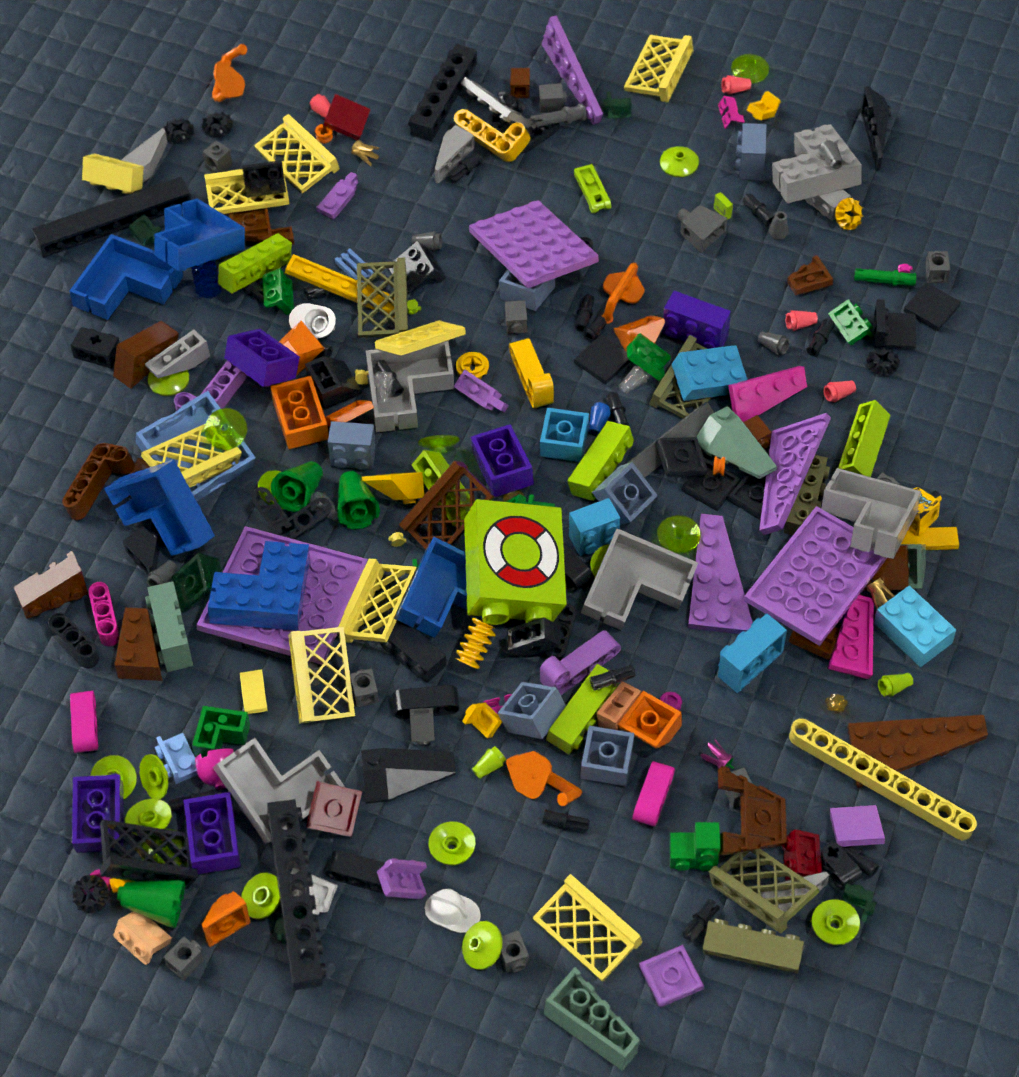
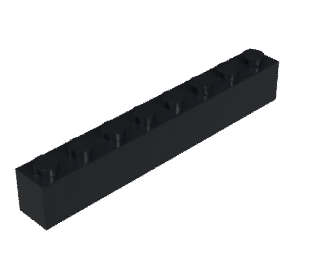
[32,176,191,258]

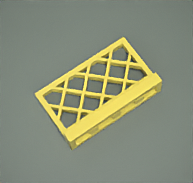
[624,35,693,102]
[254,114,340,193]
[205,163,289,214]
[141,422,242,488]
[338,559,417,643]
[288,627,355,724]
[533,874,642,982]

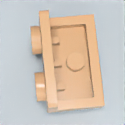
[113,911,172,965]

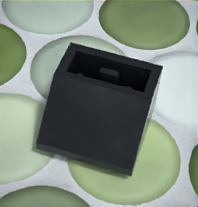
[242,160,286,197]
[305,356,362,408]

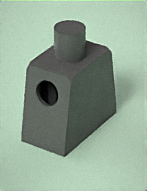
[677,206,727,253]

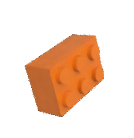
[270,376,329,450]

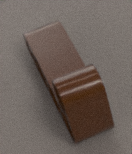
[62,443,135,520]

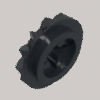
[497,91,526,112]
[202,111,233,137]
[163,118,194,143]
[866,347,900,376]
[71,875,109,913]

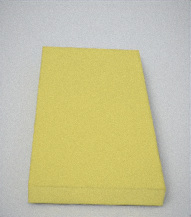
[375,320,466,356]

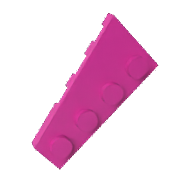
[728,366,807,422]
[828,595,874,679]

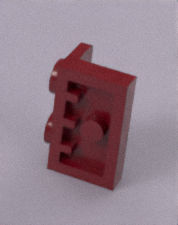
[782,829,822,881]

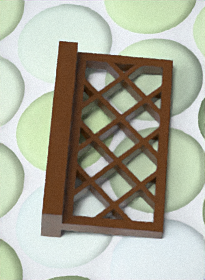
[399,461,495,549]

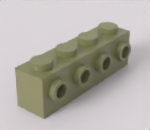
[784,455,830,535]
[703,919,804,974]

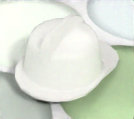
[289,303,336,338]
[425,889,481,933]

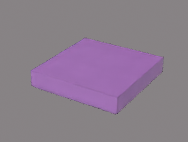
[830,805,885,847]
[639,945,704,1008]

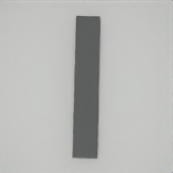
[626,402,714,478]

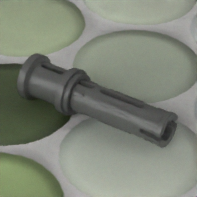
[530,104,587,128]

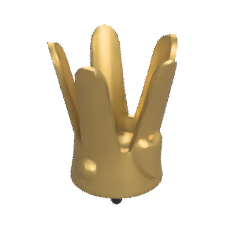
[351,140,380,166]
[865,577,894,610]

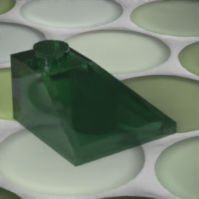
[172,553,222,613]

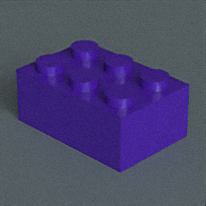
[662,291,731,349]
[224,329,300,387]
[470,424,534,497]
[72,774,123,853]
[184,792,241,874]

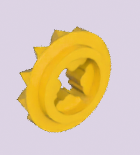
[835,198,864,230]
[456,352,489,379]

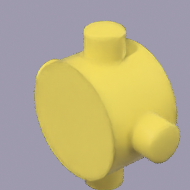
[355,369,369,385]
[388,532,406,547]

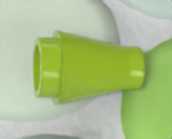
[878,673,913,697]
[472,746,506,779]

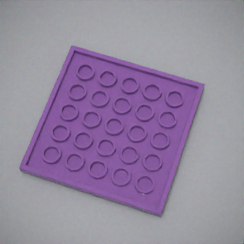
[197,526,368,665]

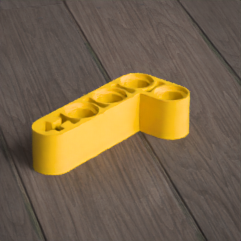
[454,109,530,162]
[509,338,554,409]

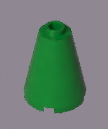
[271,461,323,512]
[337,471,380,529]
[117,880,185,928]

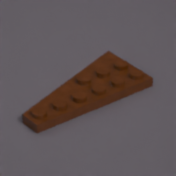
[847,715,988,788]

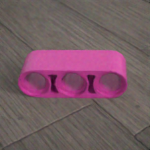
[89,582,120,647]
[70,691,98,753]
[632,761,675,827]

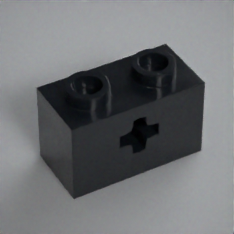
[71,327,120,368]
[507,617,560,658]

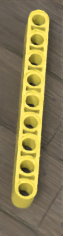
[789,719,977,840]

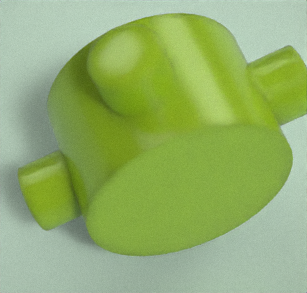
[407,299,421,315]

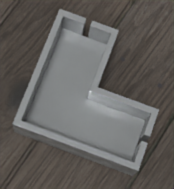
[772,124,862,203]
[366,341,454,432]
[821,468,921,559]
[581,529,698,630]
[212,738,345,844]

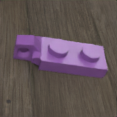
[316,172,358,220]
[454,369,509,413]

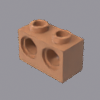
[597,681,641,731]

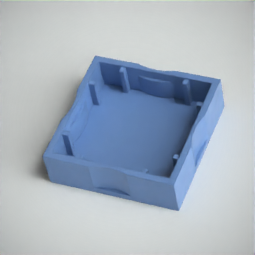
[135,391,256,501]

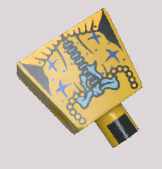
[909,487,942,536]

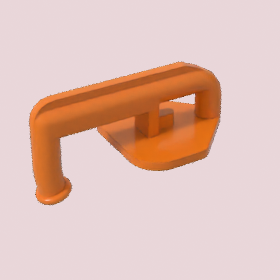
[212,44,247,102]
[602,262,645,324]
[506,751,582,806]

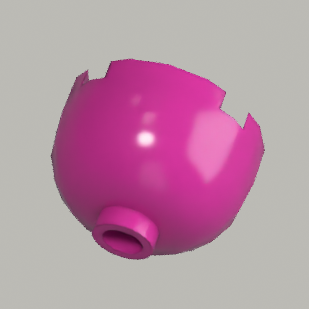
[195,749,234,789]

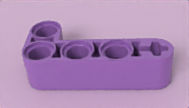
[174,360,247,411]
[540,630,621,695]

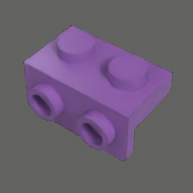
[377,858,427,899]

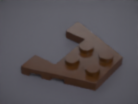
[229,194,295,245]
[718,766,787,855]

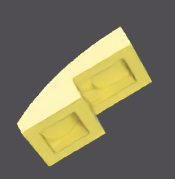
[240,669,268,714]

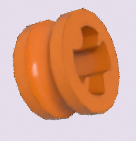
[315,124,333,143]
[713,456,725,476]

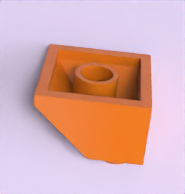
[614,315,665,352]
[279,321,325,376]
[618,691,682,749]
[202,891,251,947]

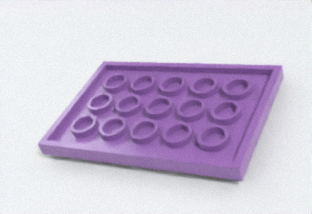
[469,200,599,288]
[744,506,887,646]

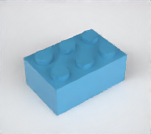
[672,345,748,401]
[718,614,787,693]

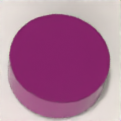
[660,692,682,711]

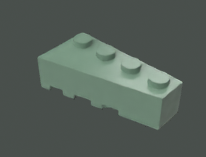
[145,581,193,672]
[544,967,640,1071]

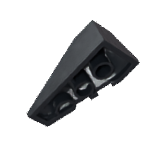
[860,86,891,171]
[361,748,456,804]

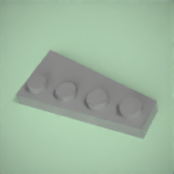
[461,77,534,128]

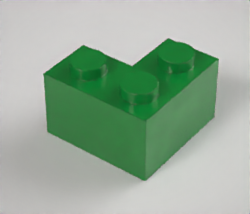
[192,706,250,758]
[670,822,720,871]

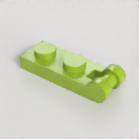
[574,164,611,214]

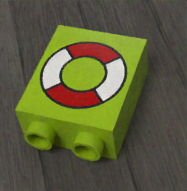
[464,499,567,625]

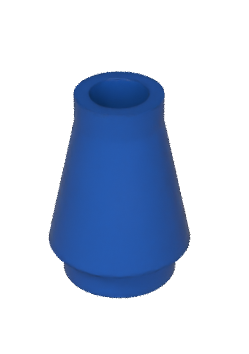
[588,402,611,435]

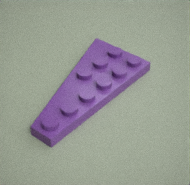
[542,16,603,125]
[759,413,831,535]
[688,514,753,634]

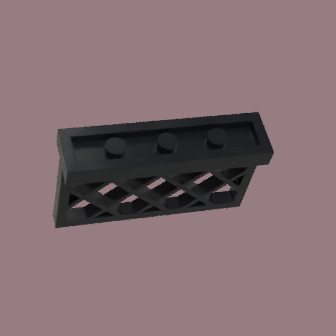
[100,819,198,889]

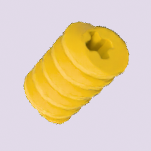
[455,618,496,669]

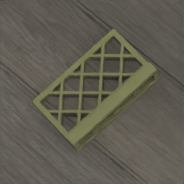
[357,257,408,338]
[649,335,711,419]
[709,849,819,933]

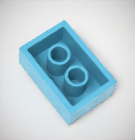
[874,585,956,668]

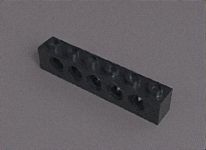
[408,43,477,142]

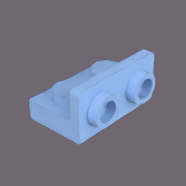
[155,733,198,784]

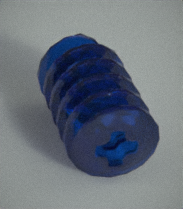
[190,260,222,298]

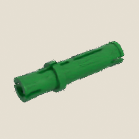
[854,268,917,286]

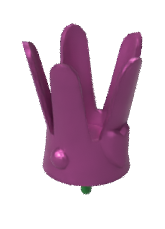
[700,739,734,769]

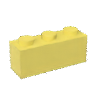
[82,154,144,194]

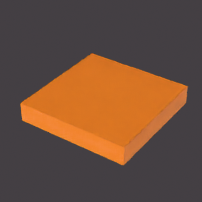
[325,400,374,426]

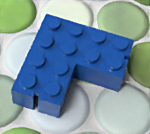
[154,198,245,271]
[69,234,184,320]
[104,460,215,556]
[394,537,482,638]
[208,541,310,631]

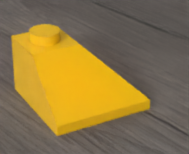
[362,472,424,504]

